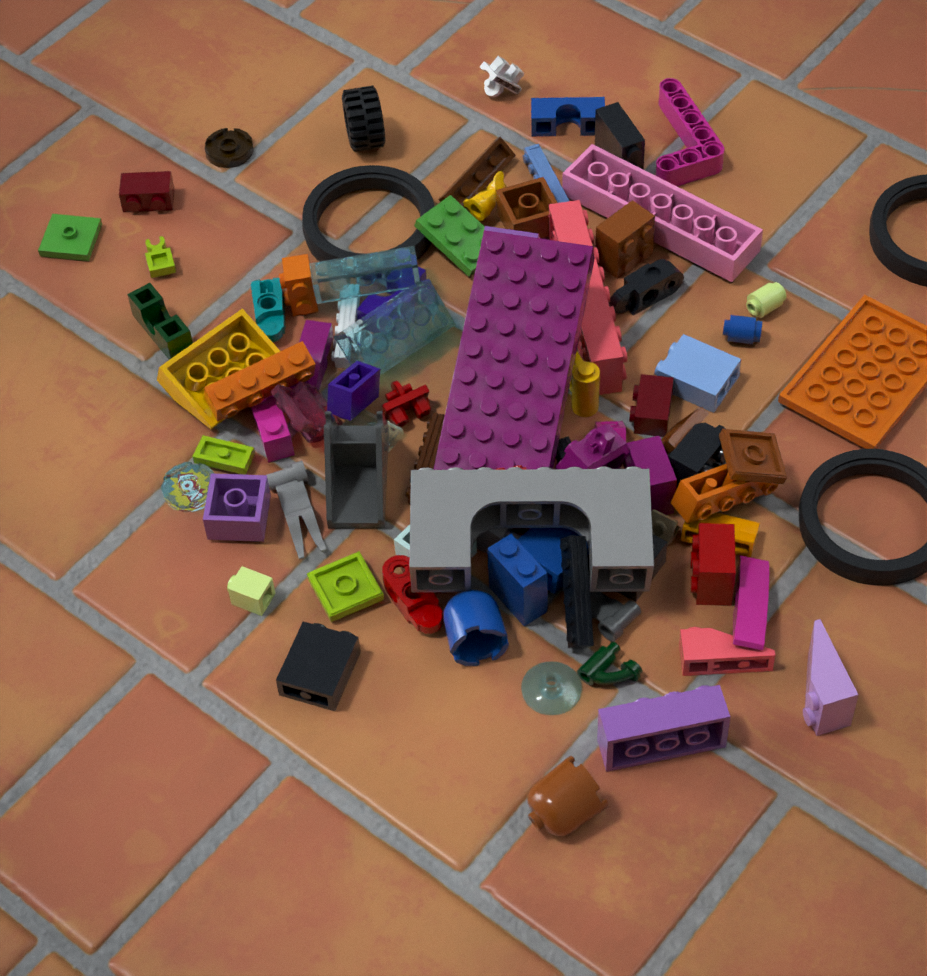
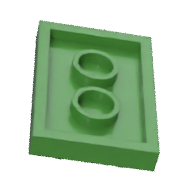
[414,195,485,277]

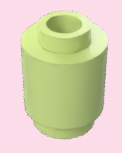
[746,282,787,318]

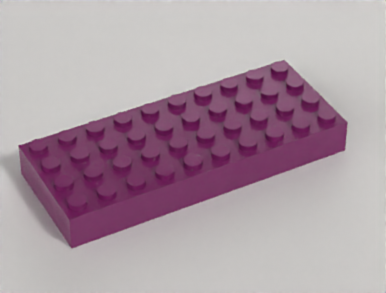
[434,230,595,470]

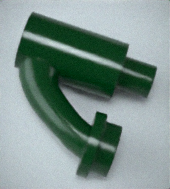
[577,642,642,685]

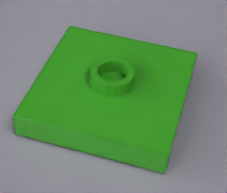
[38,214,102,261]

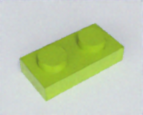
[192,435,255,475]

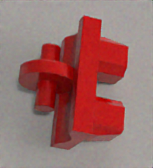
[382,380,432,429]

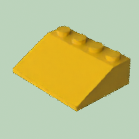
[157,308,280,429]

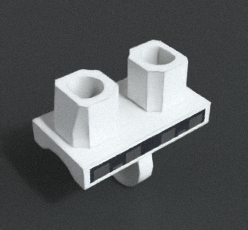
[480,56,524,97]

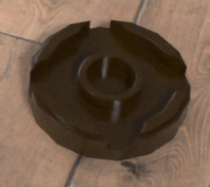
[204,128,254,168]

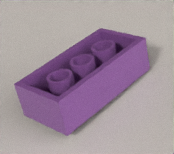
[597,685,730,772]

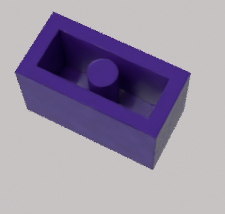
[327,361,380,421]

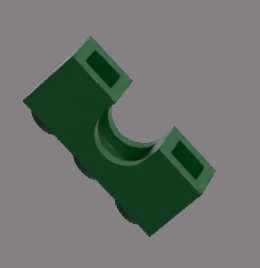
[127,283,193,360]

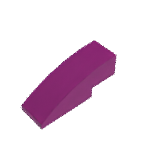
[288,320,334,405]

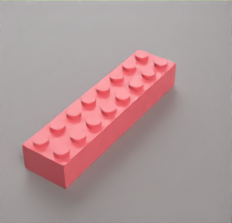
[549,200,627,395]

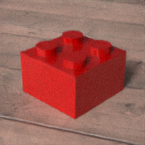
[690,523,736,606]

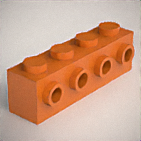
[204,341,315,421]
[671,464,785,524]

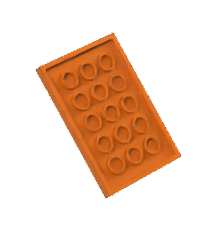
[778,294,927,449]

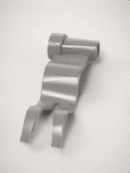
[267,460,326,559]

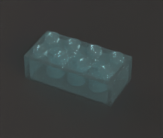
[333,279,456,375]

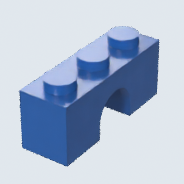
[531,97,605,137]

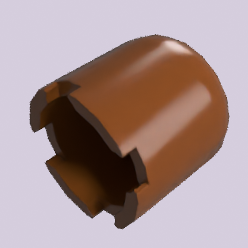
[527,756,608,836]

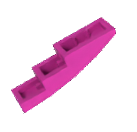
[733,556,769,650]

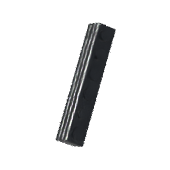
[560,535,594,649]

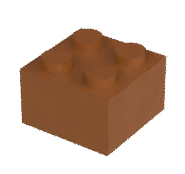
[496,177,557,238]
[595,200,655,279]

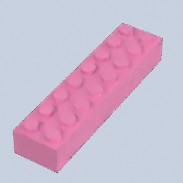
[562,144,763,282]

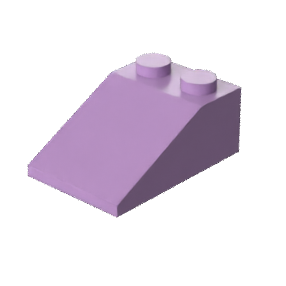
[803,619,858,736]

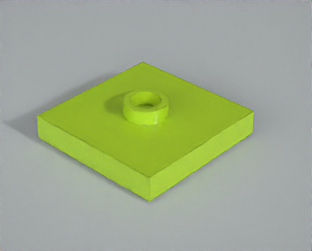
[307,551,384,622]

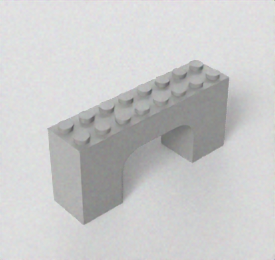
[409,467,654,592]

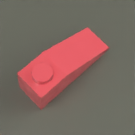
[679,627,775,676]

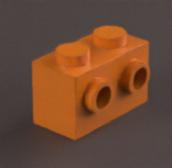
[279,254,319,316]

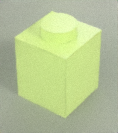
[227,566,276,616]

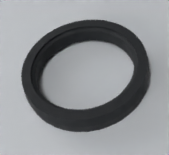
[302,165,435,277]
[869,174,927,287]
[799,449,927,586]

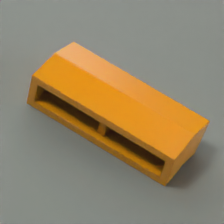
[680,513,760,557]

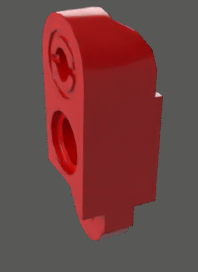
[382,555,444,634]

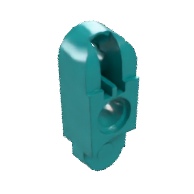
[251,278,285,342]

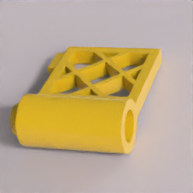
[569,351,600,417]

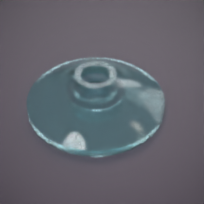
[521,661,582,715]

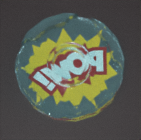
[161,462,214,512]

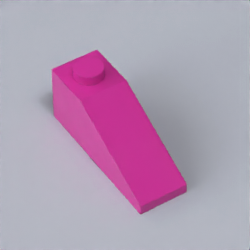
[250,395,295,463]

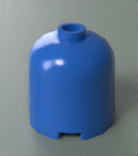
[444,590,509,666]

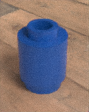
[723,315,763,344]

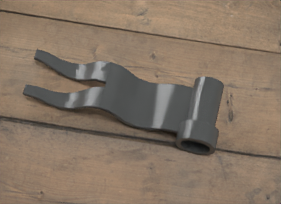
[559,576,641,642]

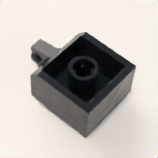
[668,422,726,490]

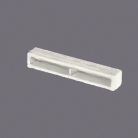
[332,282,361,368]

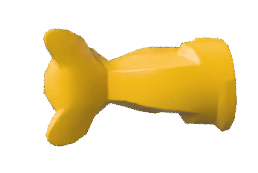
[463,171,507,221]

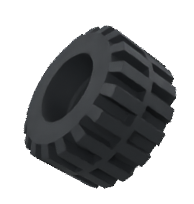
[342,85,385,152]

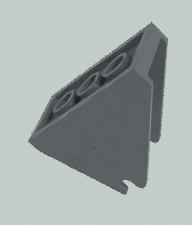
[324,411,389,529]

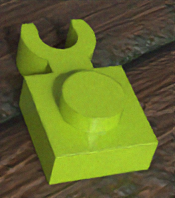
[145,236,176,278]

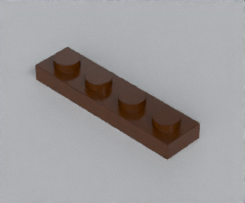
[438,137,516,209]

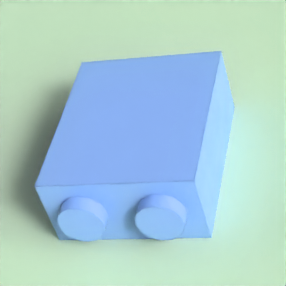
[654,334,741,413]

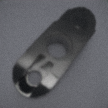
[608,259,684,315]

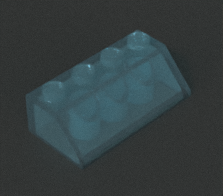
[309,246,421,304]

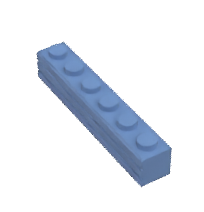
[523,144,569,203]

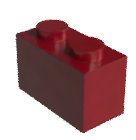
[119,171,175,212]
[629,374,674,437]

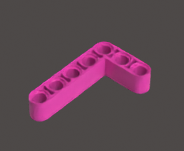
[655,78,725,186]

